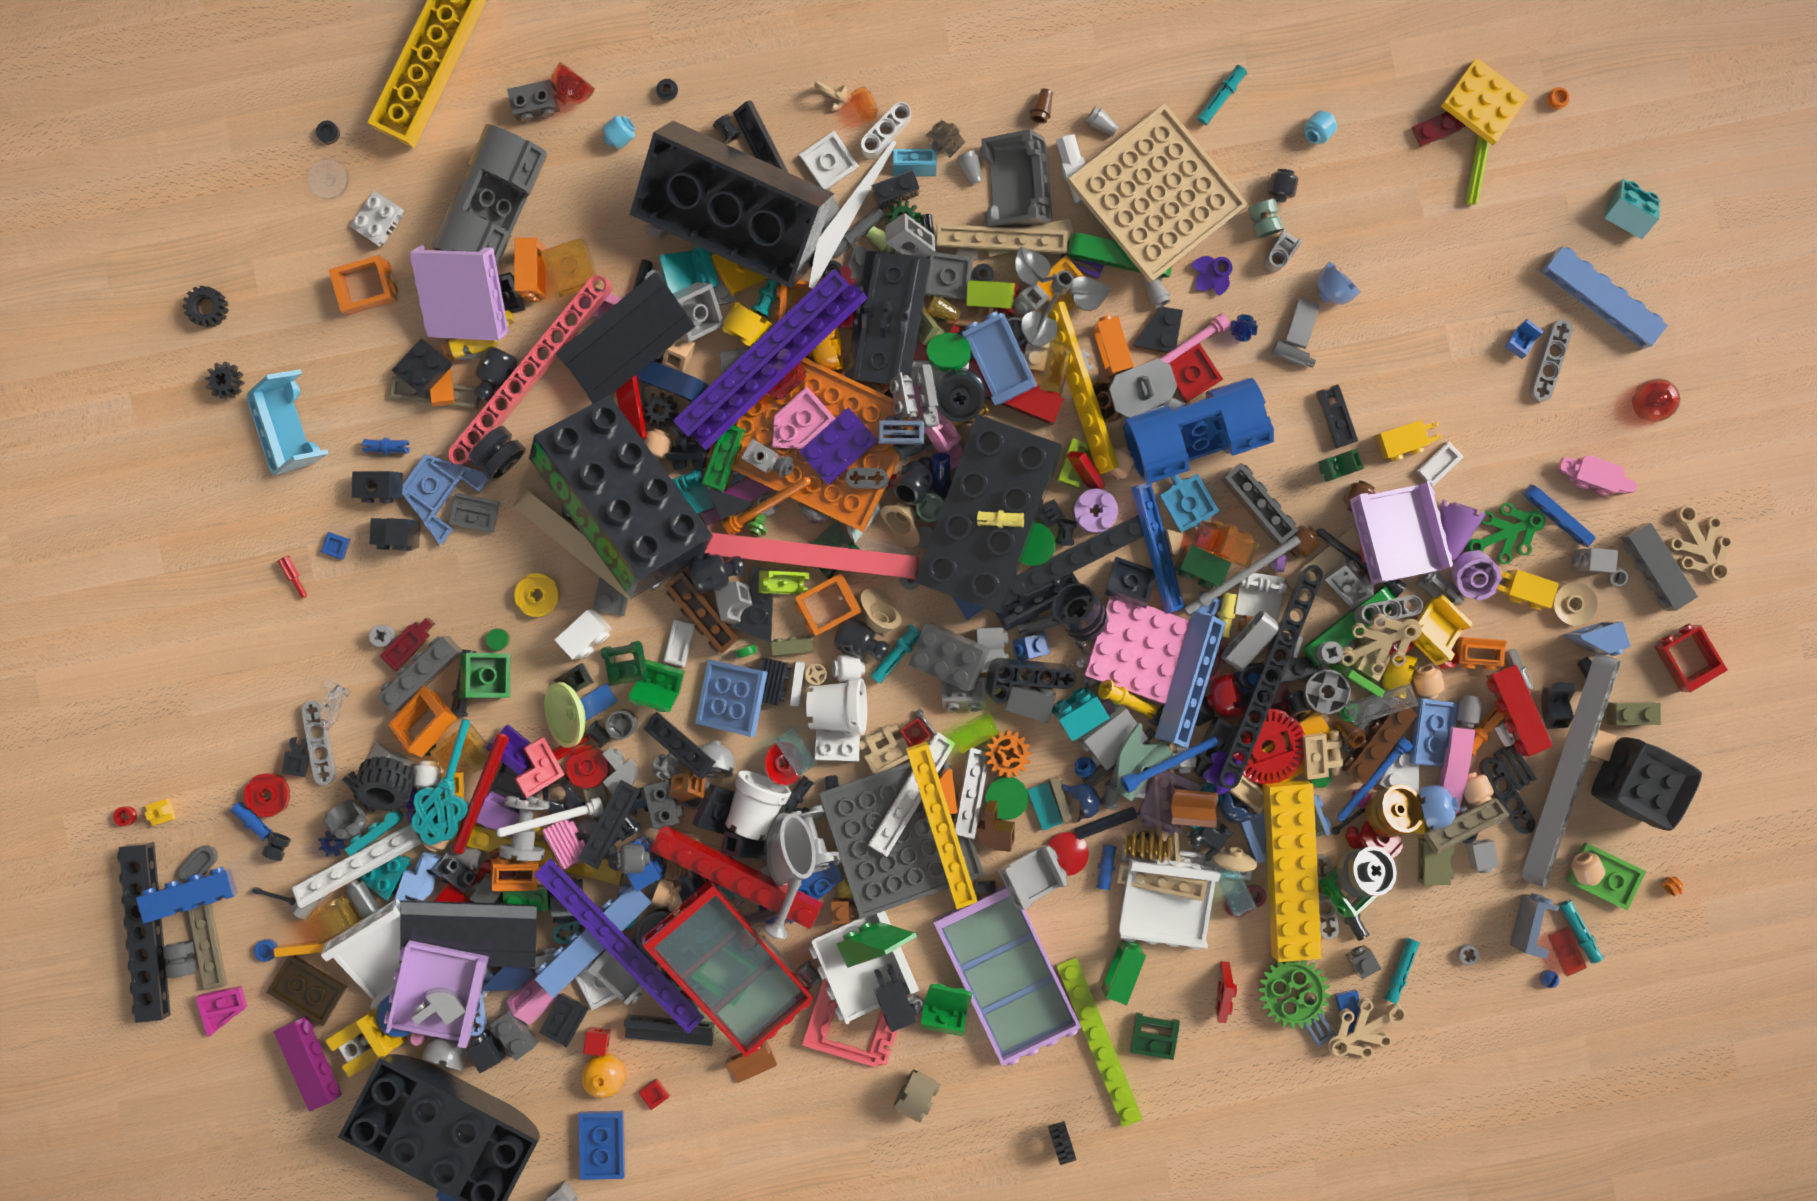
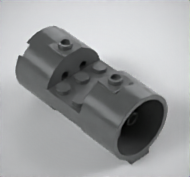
[431,124,548,267]

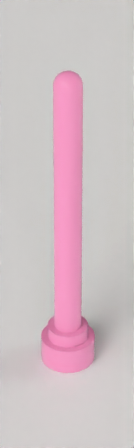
[1160,313,1231,363]

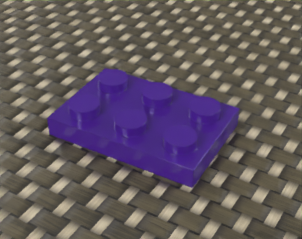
[799,407,878,485]

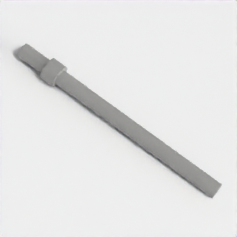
[1185,536,1301,615]

